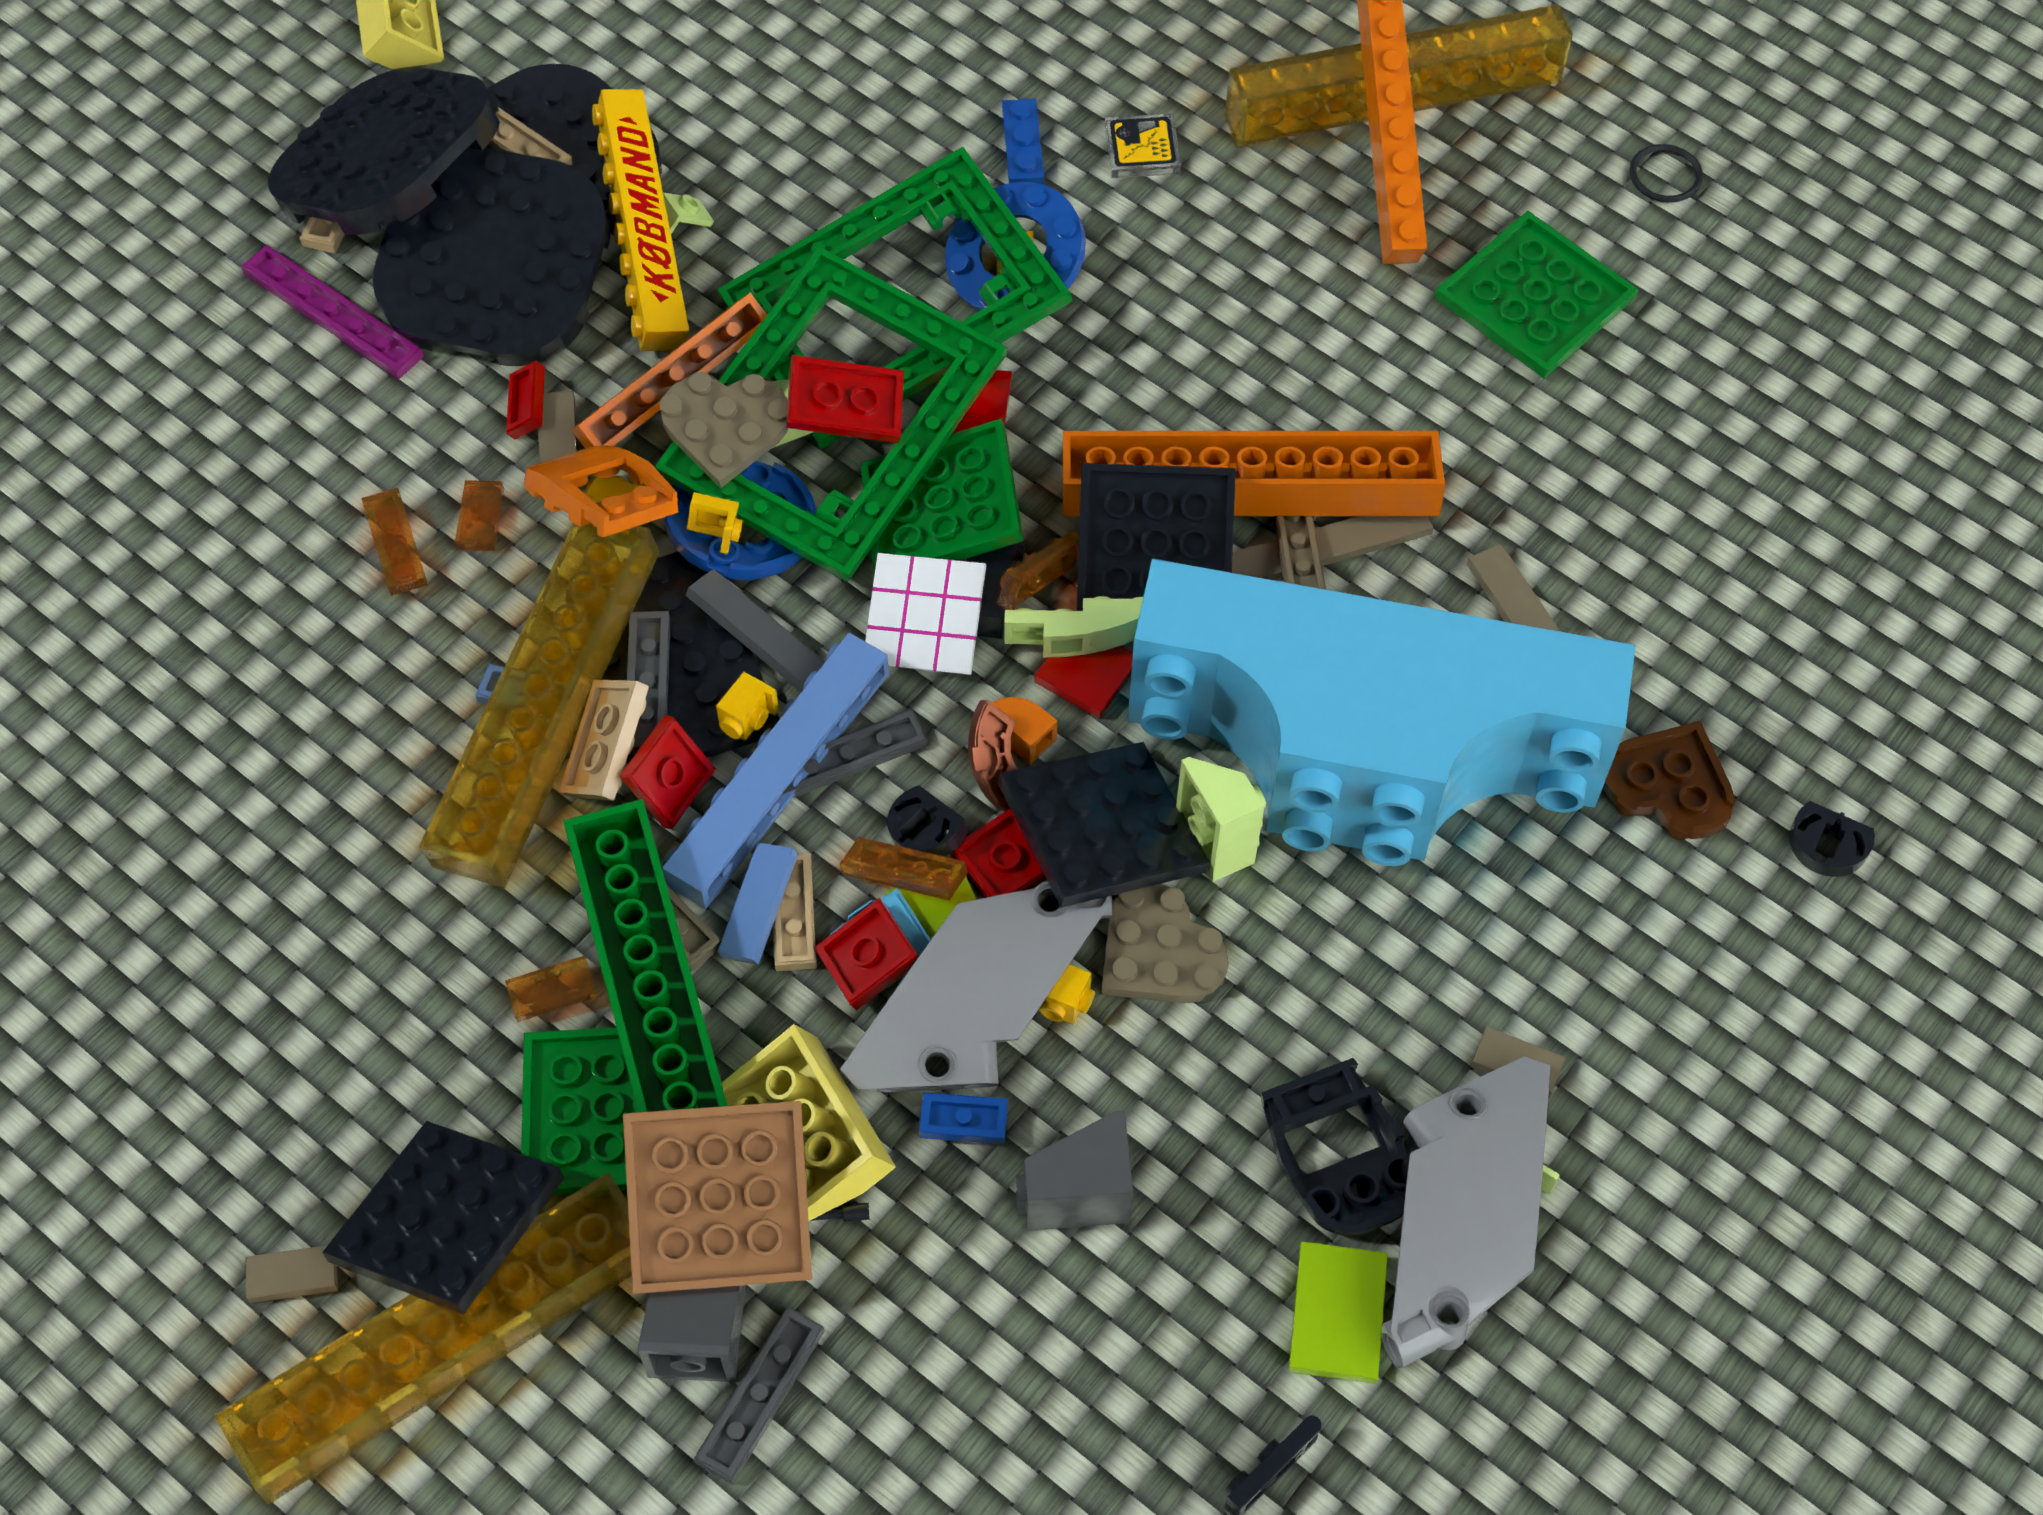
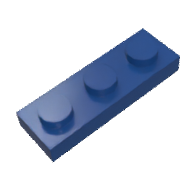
[1002,99,1044,185]

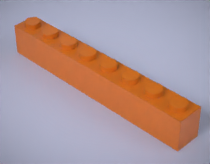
[1357,0,1427,264]

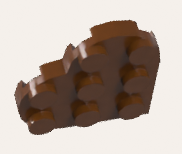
[1602,721,1735,840]

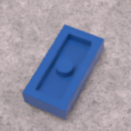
[919,1092,1008,1145]

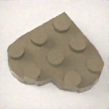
[660,372,788,488]
[1101,884,1229,1003]

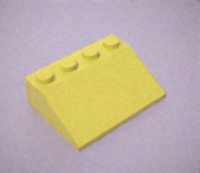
[722,1024,896,1221]

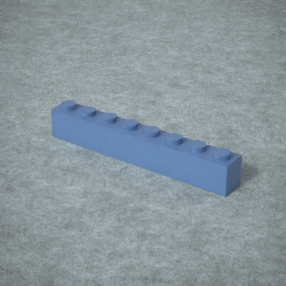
[662,633,889,909]

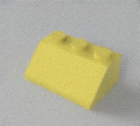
[356,0,444,70]

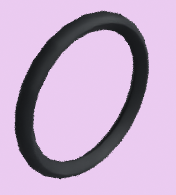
[1629,144,1703,203]

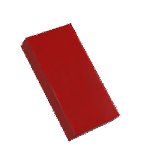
[506,361,545,440]

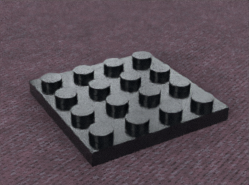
[1076,463,1236,611]
[998,742,1210,908]
[322,1121,565,1315]

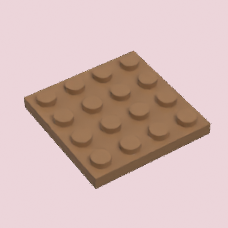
[623,1101,812,1294]

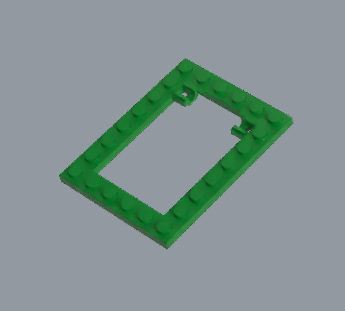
[717,147,1073,449]
[654,246,1007,582]

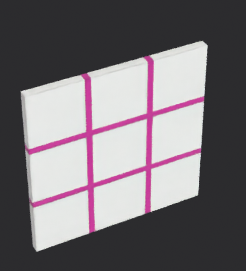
[865,553,987,675]

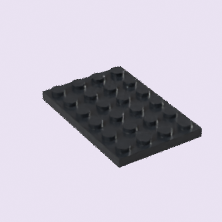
[561,551,780,765]

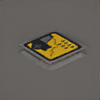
[1105,113,1181,178]

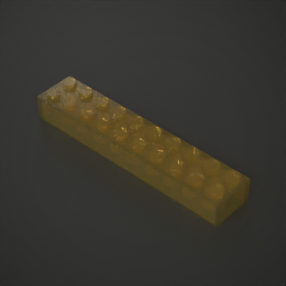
[1225,4,1573,147]
[419,523,660,888]
[214,1172,632,1505]

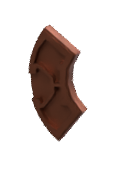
[968,700,1018,810]

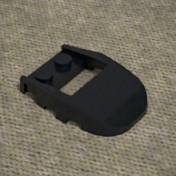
[1261,1057,1409,1235]

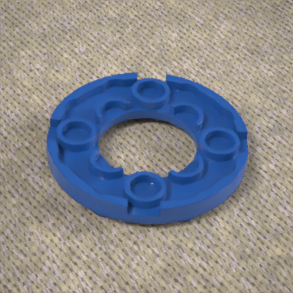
[945,182,1086,311]
[664,461,817,581]

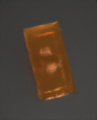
[455,480,504,551]
[505,955,598,1022]

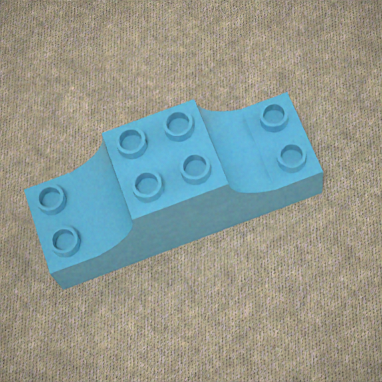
[1128,559,1636,866]

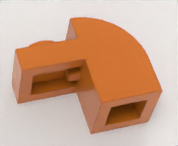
[969,697,1058,765]

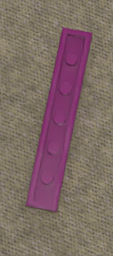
[241,244,424,380]

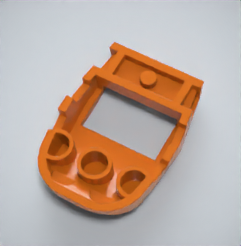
[524,445,678,538]

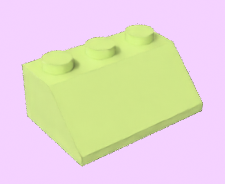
[1176,757,1266,882]

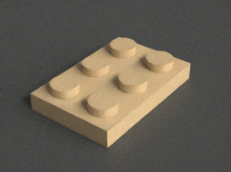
[559,680,649,801]

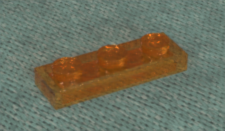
[361,488,428,596]
[997,530,1079,610]
[840,837,968,901]

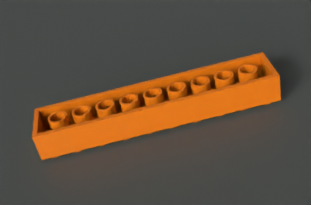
[1063,431,1445,516]

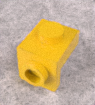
[687,492,743,554]

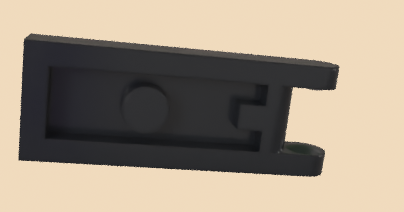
[1224,1415,1321,1515]

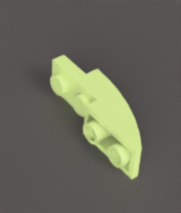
[1005,596,1143,658]

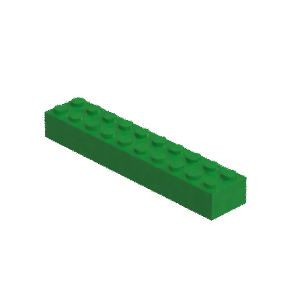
[563,799,728,1113]

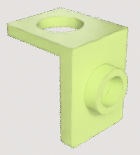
[663,192,714,234]

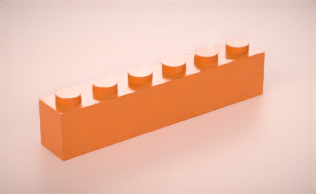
[571,292,767,449]

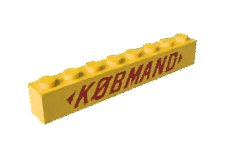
[592,89,689,351]

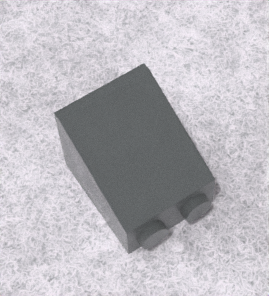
[1016,1110,1133,1231]
[638,1285,746,1382]

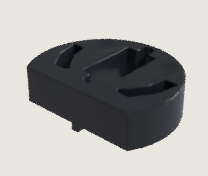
[887,785,969,861]
[1789,801,1875,877]

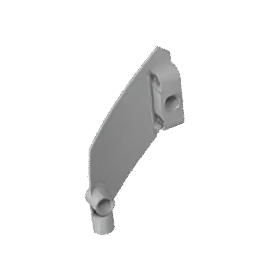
[840,882,1112,1092]
[1381,1056,1550,1368]

